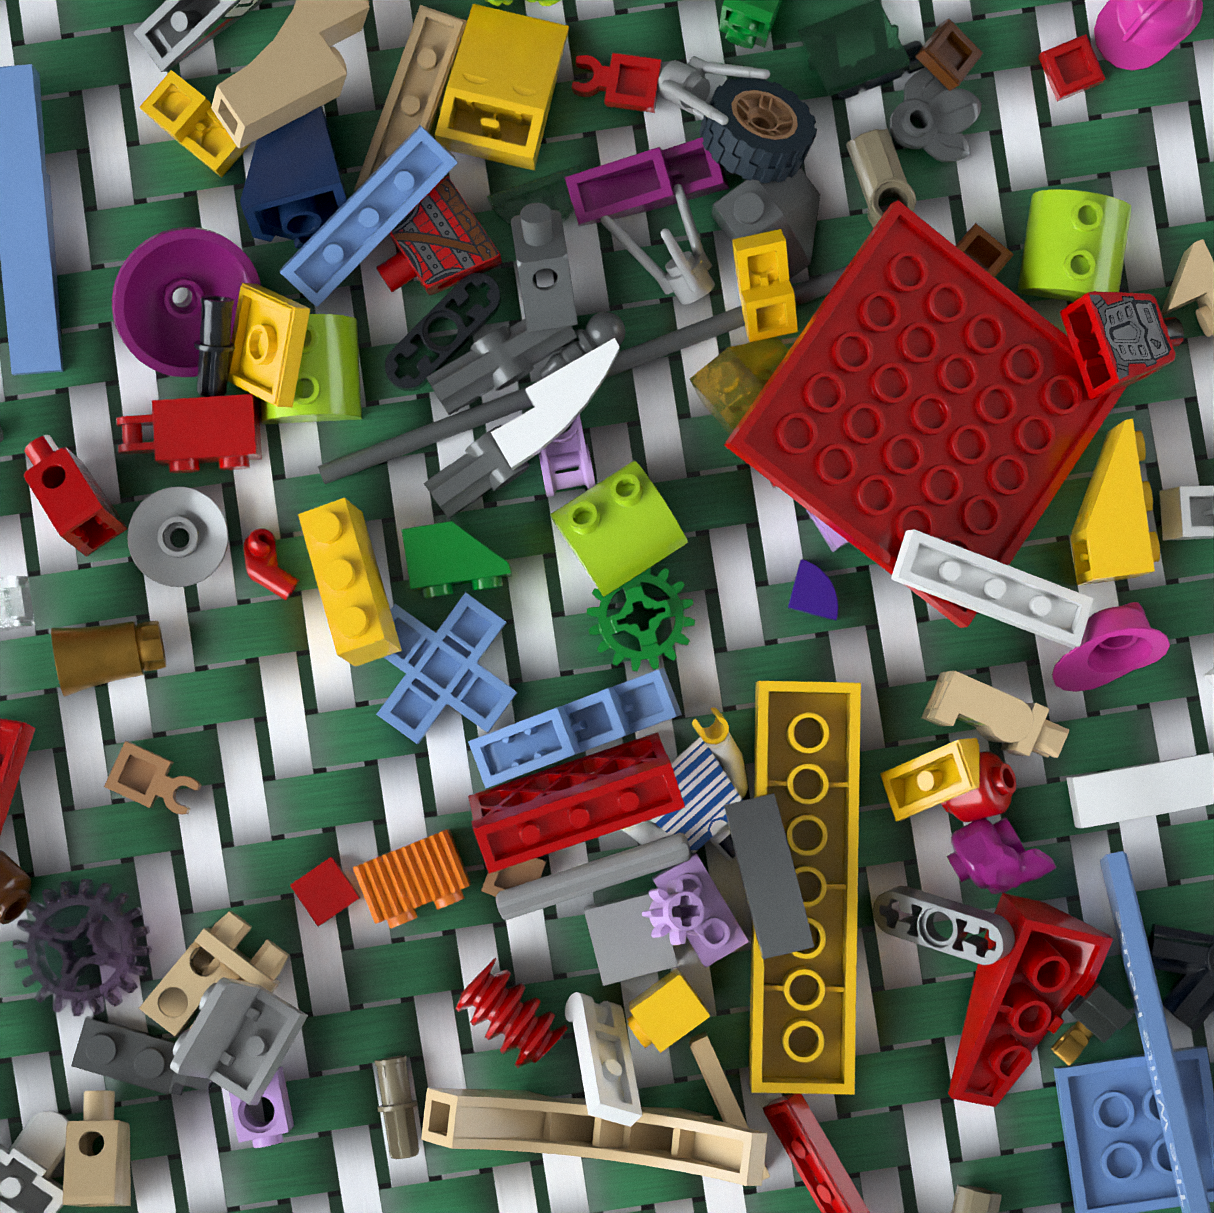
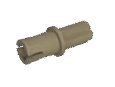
[375,1055,419,1159]

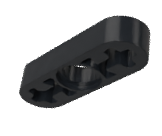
[385,273,501,391]

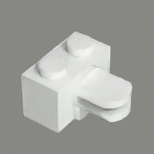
[0,1111,69,1213]

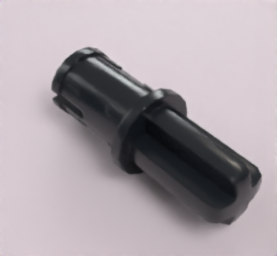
[194,295,235,397]

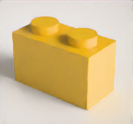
[627,967,710,1053]

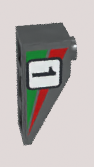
[133,0,263,72]

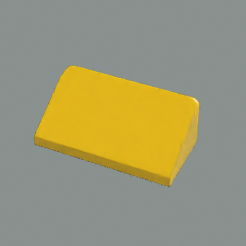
[880,738,980,821]

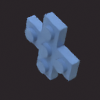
[376,592,518,744]

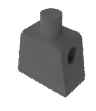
[511,203,578,332]

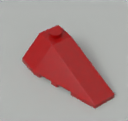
[948,893,1113,1107]

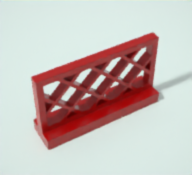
[468,732,686,874]

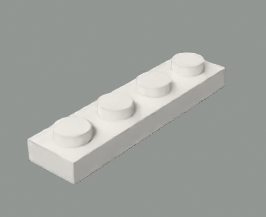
[891,529,1094,648]

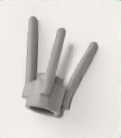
[657,56,770,125]
[601,184,715,304]

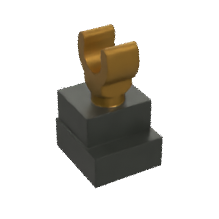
[1050,981,1134,1066]

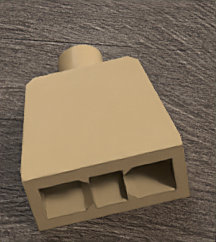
[63,1090,131,1207]

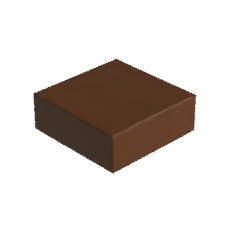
[915,19,983,91]

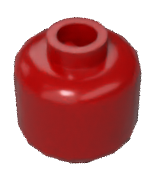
[941,751,1016,822]

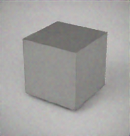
[584,888,678,986]

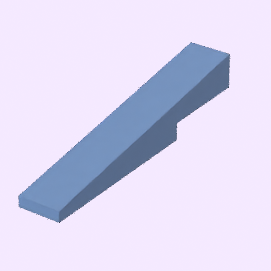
[0,64,64,376]

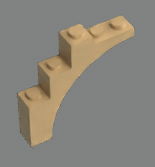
[211,0,370,149]
[421,1088,767,1186]

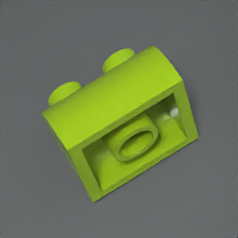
[1017,189,1132,302]
[260,314,362,425]
[550,460,688,597]

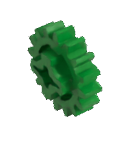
[586,568,695,672]

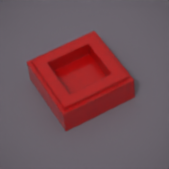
[1038,34,1105,102]
[290,856,361,927]

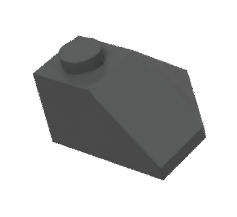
[711,169,821,280]

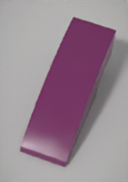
[565,137,729,226]

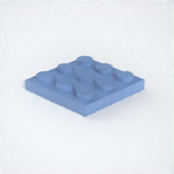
[1053,1045,1214,1213]

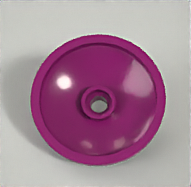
[112,227,261,377]

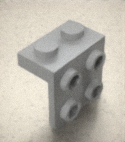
[170,977,308,1106]

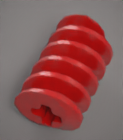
[455,958,568,1068]

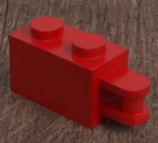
[116,394,262,473]

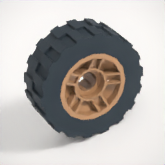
[699,77,817,183]

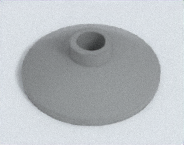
[127,487,229,587]

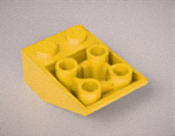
[435,4,569,171]
[1070,419,1160,586]

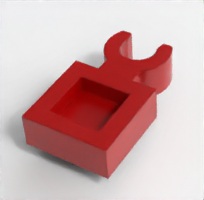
[572,53,662,113]

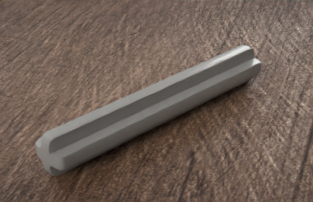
[496,833,691,920]

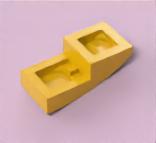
[139,70,252,178]
[732,229,798,342]

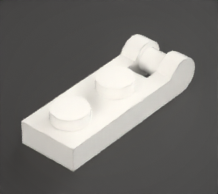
[565,992,643,1127]

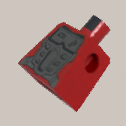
[1060,291,1184,400]

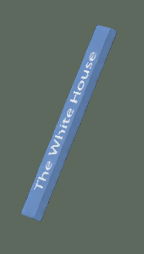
[1099,851,1212,1213]

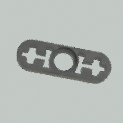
[873,886,1015,965]

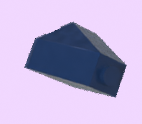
[240,106,349,249]

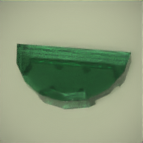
[487,164,582,227]

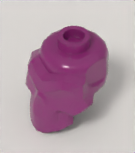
[946,817,1056,894]

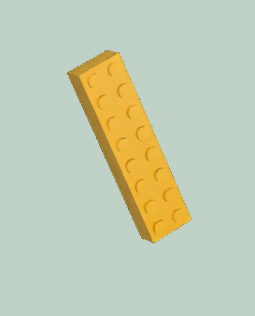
[749,681,861,1095]

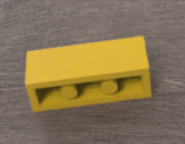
[298,498,402,667]

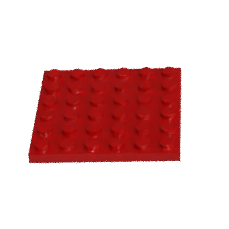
[724,200,1127,628]

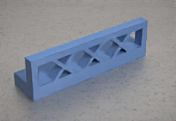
[280,125,458,307]

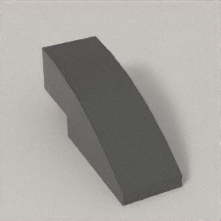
[724,793,814,959]

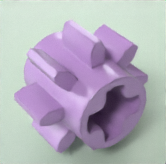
[642,879,711,945]

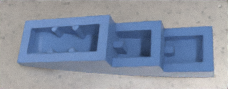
[468,668,682,788]

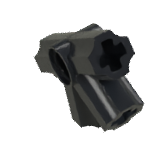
[1148,924,1214,1032]

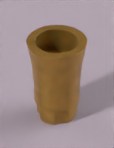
[51,621,167,697]

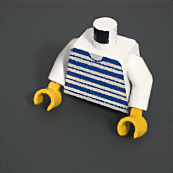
[621,707,749,862]

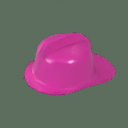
[1094,0,1203,71]
[1052,602,1170,692]

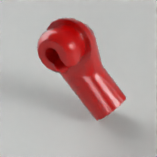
[243,528,299,601]

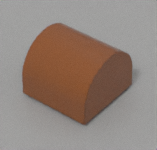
[956,223,1014,278]

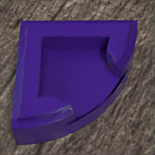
[787,559,838,621]

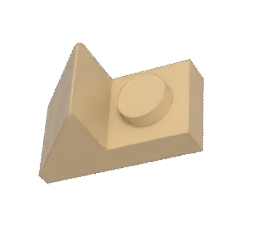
[1161,239,1214,337]

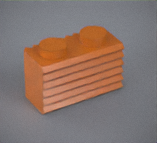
[353,829,471,929]

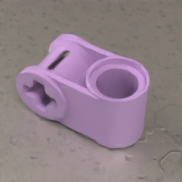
[538,414,596,497]

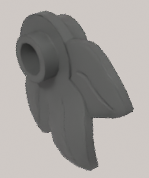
[890,68,982,163]

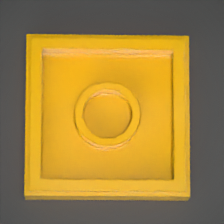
[228,283,310,408]

